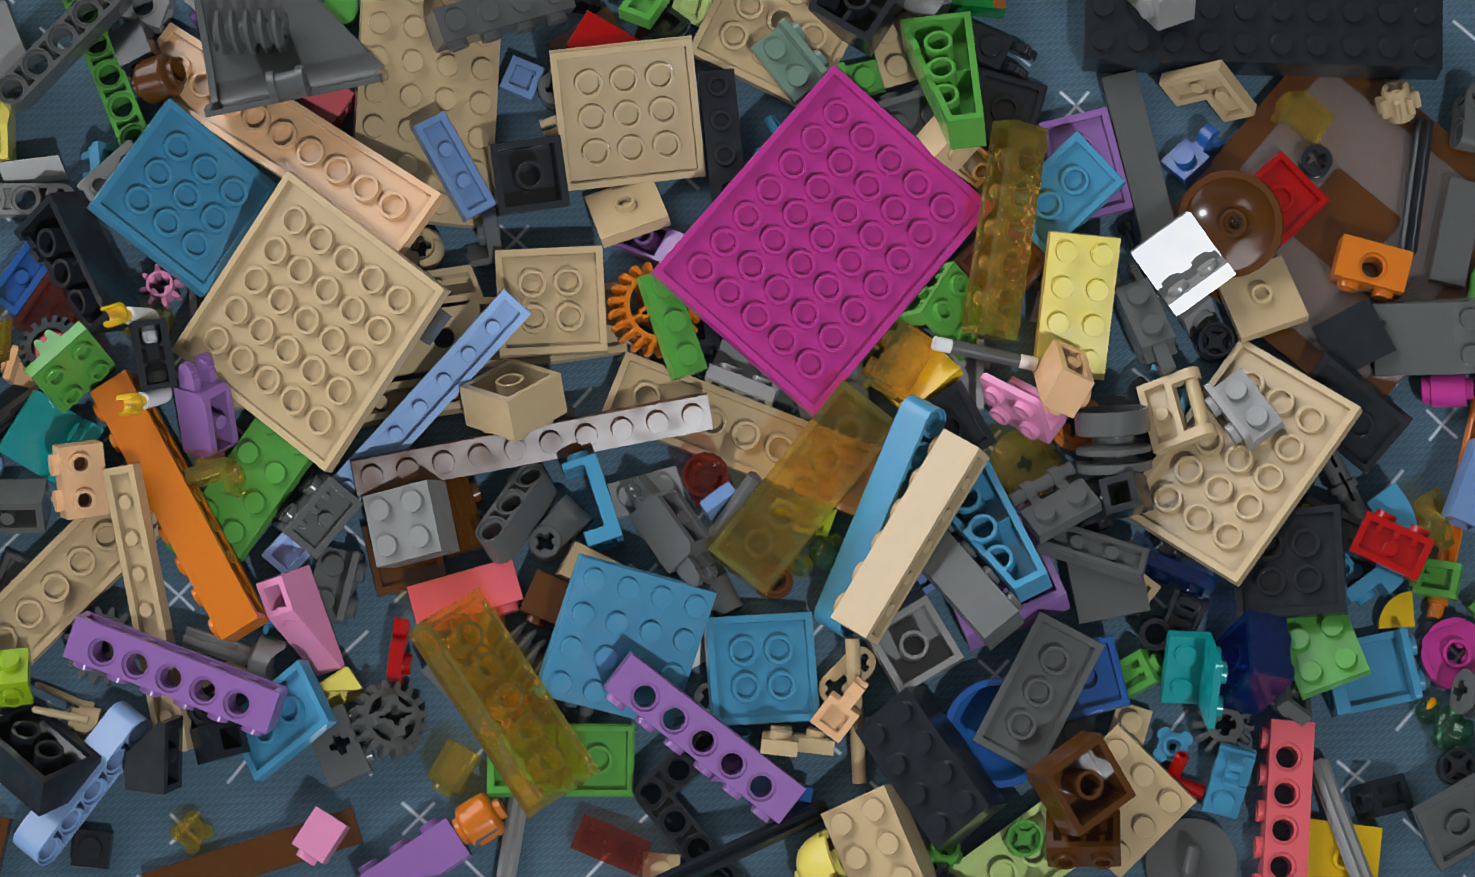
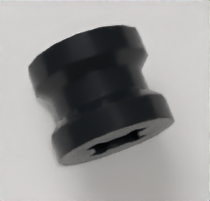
[1435,748,1475,786]

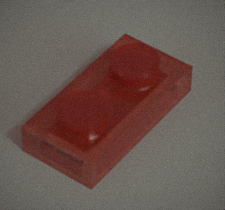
[570,814,653,876]

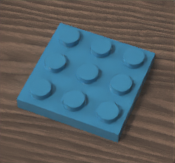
[704,612,820,727]

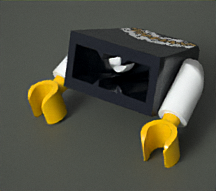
[101,302,178,416]

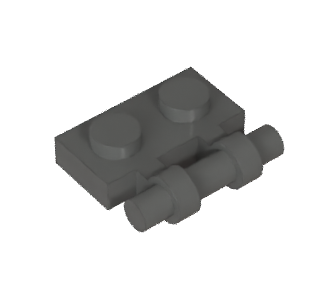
[1007,462,1102,544]

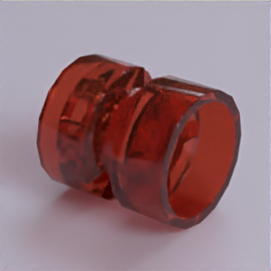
[682,452,735,509]

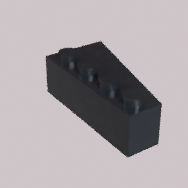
[14,190,140,334]

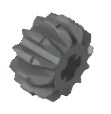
[1192,695,1255,754]

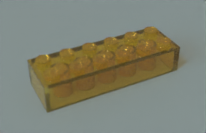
[708,380,894,599]
[408,587,600,819]

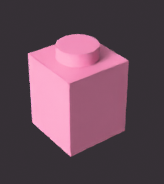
[292,806,350,866]

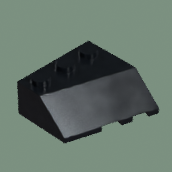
[808,0,905,57]

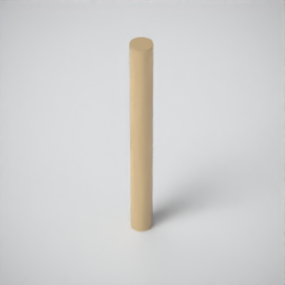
[845,638,867,784]

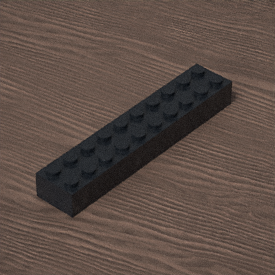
[1082,0,1443,80]

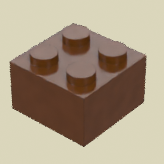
[1025,731,1136,837]

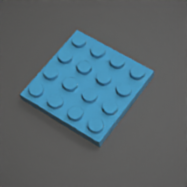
[87,98,277,298]
[534,553,717,727]

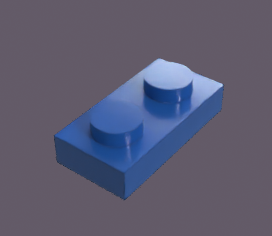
[0,241,50,318]

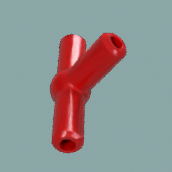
[1167,751,1206,799]

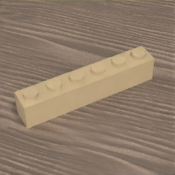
[831,429,990,646]

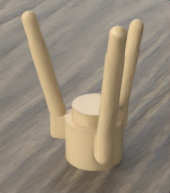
[32,682,103,741]

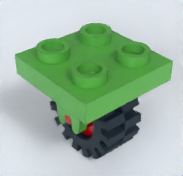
[18,315,117,414]

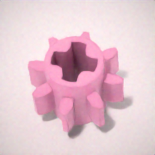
[139,264,185,310]

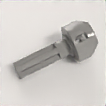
[182,627,289,681]

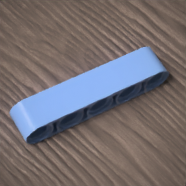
[13,701,152,866]

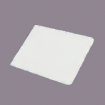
[0,155,68,183]

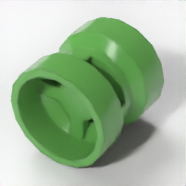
[1004,819,1044,858]

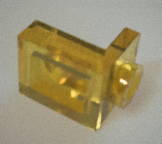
[1270,91,1335,145]

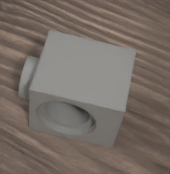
[121,0,177,36]

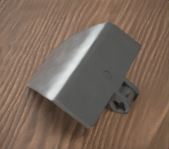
[194,0,389,118]

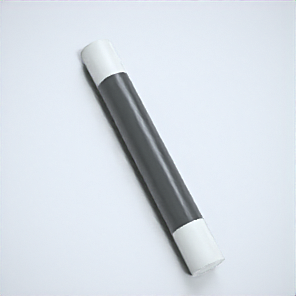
[931,336,1038,371]

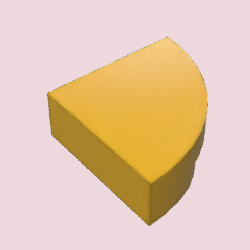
[1377,591,1415,630]

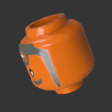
[452,793,509,847]

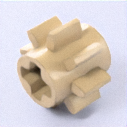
[1375,80,1422,124]

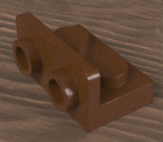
[1046,809,1121,870]

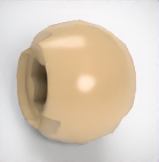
[404,227,445,271]

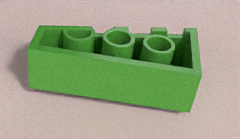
[900,11,987,150]

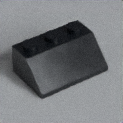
[0,699,102,816]

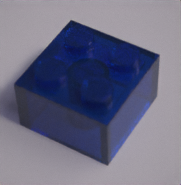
[1215,609,1295,715]

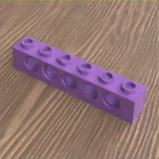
[63,611,289,736]
[604,650,806,824]

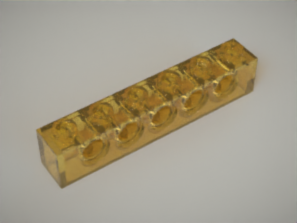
[961,120,1048,341]

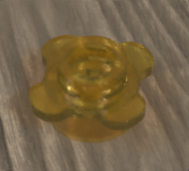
[170,810,214,855]

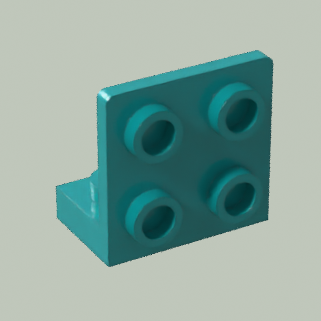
[0,390,104,487]
[1159,630,1228,729]

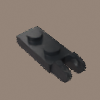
[948,11,1038,80]

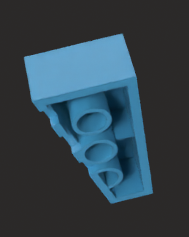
[951,451,1053,603]

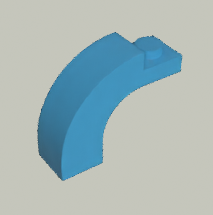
[1347,482,1418,607]

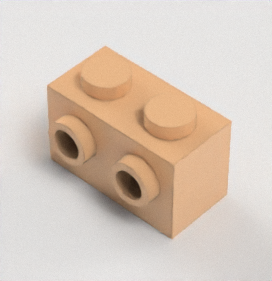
[1033,338,1095,418]
[48,439,111,520]

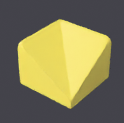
[319,666,364,708]

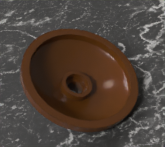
[1178,170,1284,278]

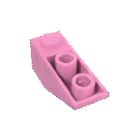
[256,565,345,676]

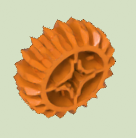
[606,262,701,358]

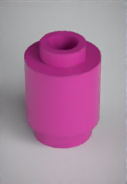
[1421,374,1474,408]

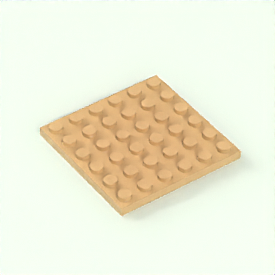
[172,170,451,473]

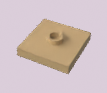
[584,180,671,248]
[1217,255,1309,344]

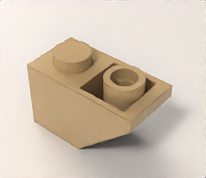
[916,116,996,189]

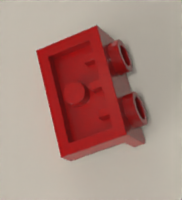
[1349,509,1435,582]

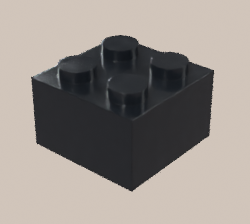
[486,135,571,217]

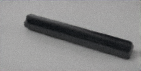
[1397,118,1434,256]

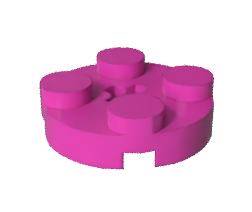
[1418,617,1475,690]

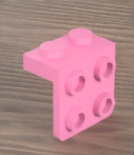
[979,373,1069,444]

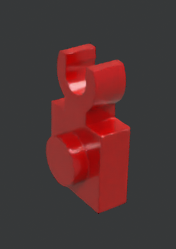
[386,618,413,686]

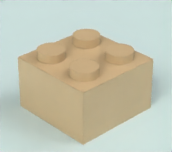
[459,359,567,441]

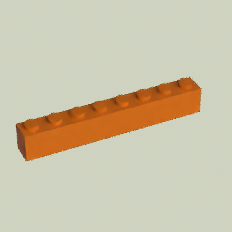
[90,370,270,642]

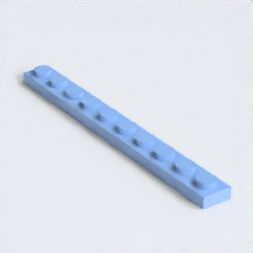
[261,288,531,573]

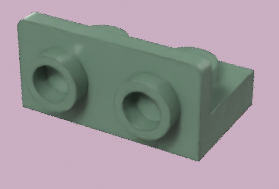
[751,17,829,105]

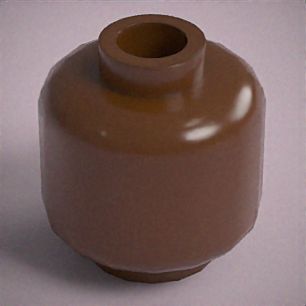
[131,53,187,104]

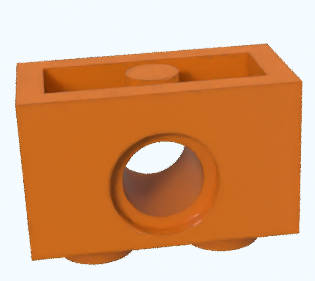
[1328,233,1414,302]

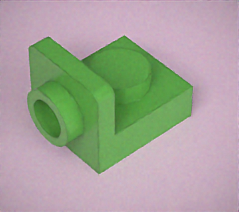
[837,59,886,98]
[1409,558,1464,602]
[1120,649,1164,699]

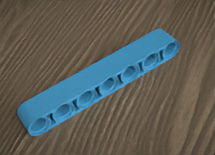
[814,395,946,638]

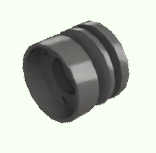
[1074,404,1152,478]

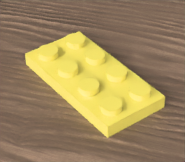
[1032,231,1121,380]

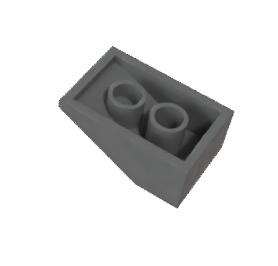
[1373,297,1475,376]

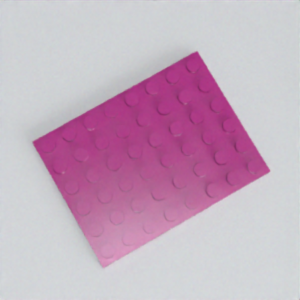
[650,65,993,417]

